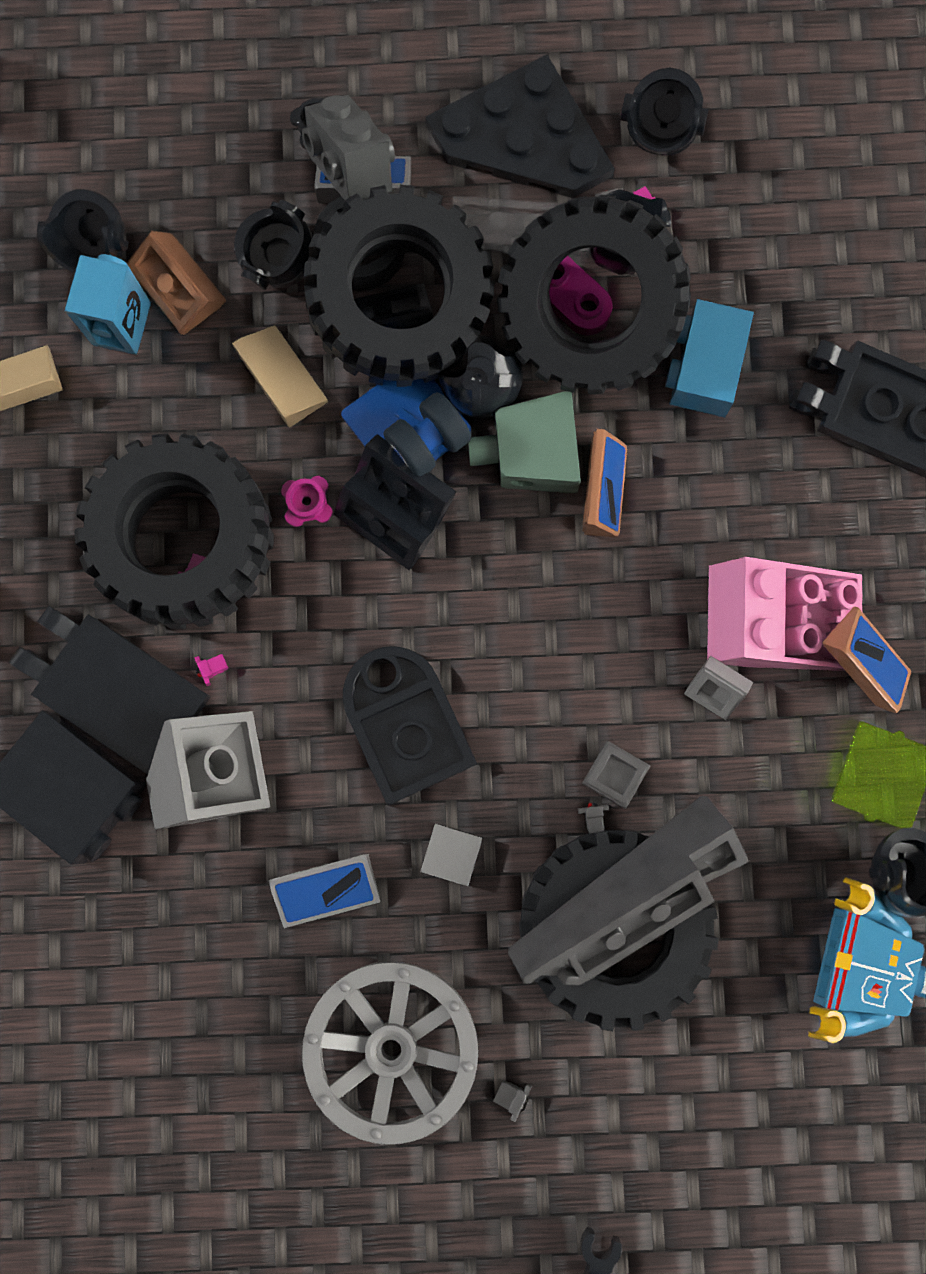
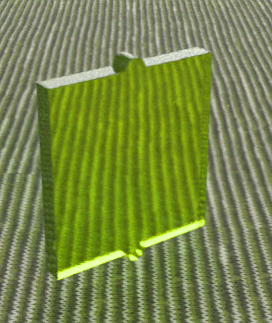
[830,721,926,829]

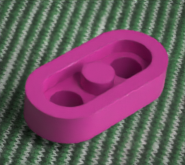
[549,256,612,335]

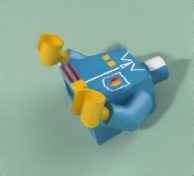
[808,878,926,1043]

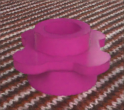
[281,476,333,527]

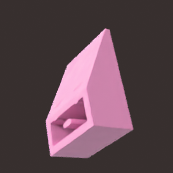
[707,557,862,671]

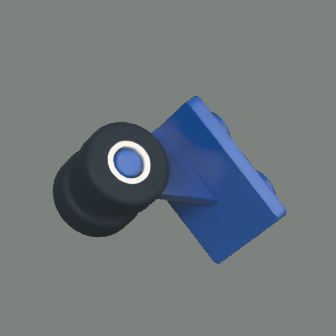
[341,379,471,476]

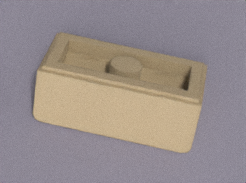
[232,326,328,428]
[0,345,63,411]

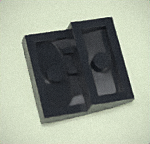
[333,434,456,570]

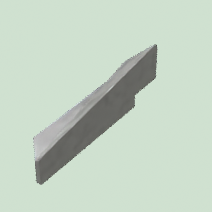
[508,796,749,985]

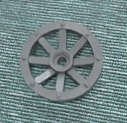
[302,961,478,1144]

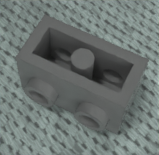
[302,95,395,201]

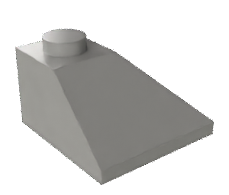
[146,711,270,830]

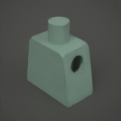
[468,391,581,493]

